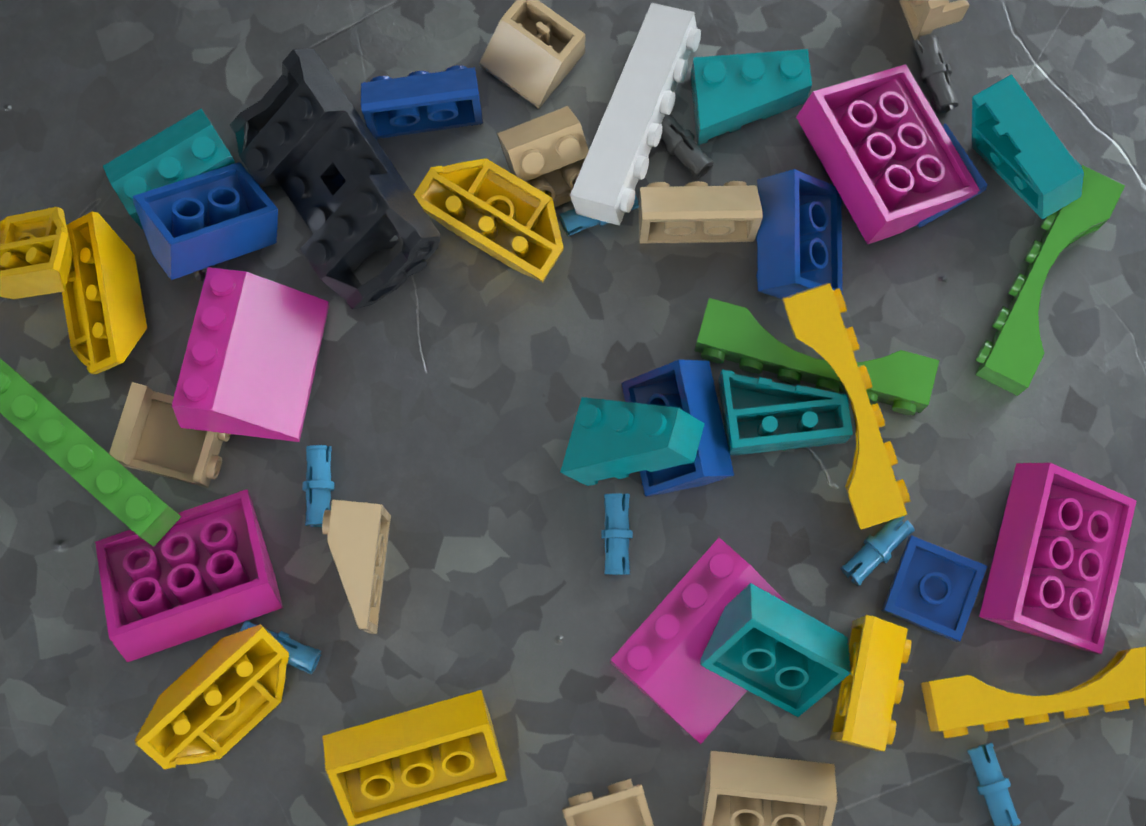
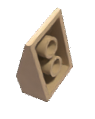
[322,500,391,634]

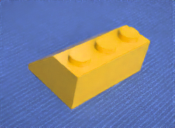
[830,615,911,751]

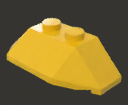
[413,158,564,282]
[0,207,73,299]
[62,211,147,374]
[134,624,289,769]

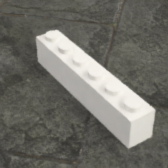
[570,3,701,226]

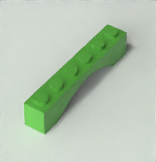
[975,165,1125,396]
[694,298,940,415]
[0,358,181,547]

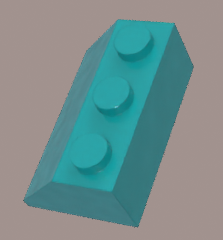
[103,108,236,229]
[700,583,851,717]

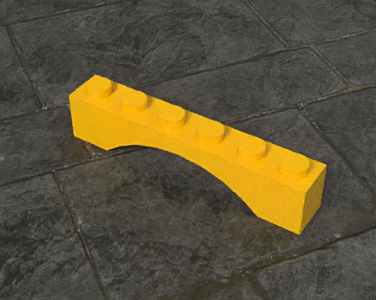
[782,283,911,530]
[921,646,1146,738]

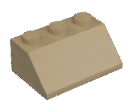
[639,181,763,243]
[702,751,837,826]

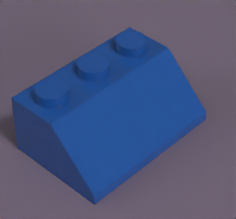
[361,65,483,139]
[133,162,278,280]
[756,169,843,299]
[621,360,735,496]

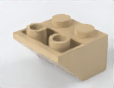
[480,0,585,109]
[497,106,589,207]

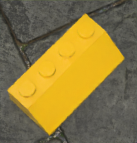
[322,690,507,826]

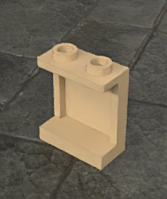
[109,382,231,488]
[562,779,654,826]

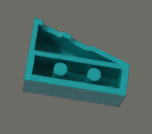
[690,49,812,146]
[972,74,1084,219]
[718,369,853,456]
[560,397,705,486]

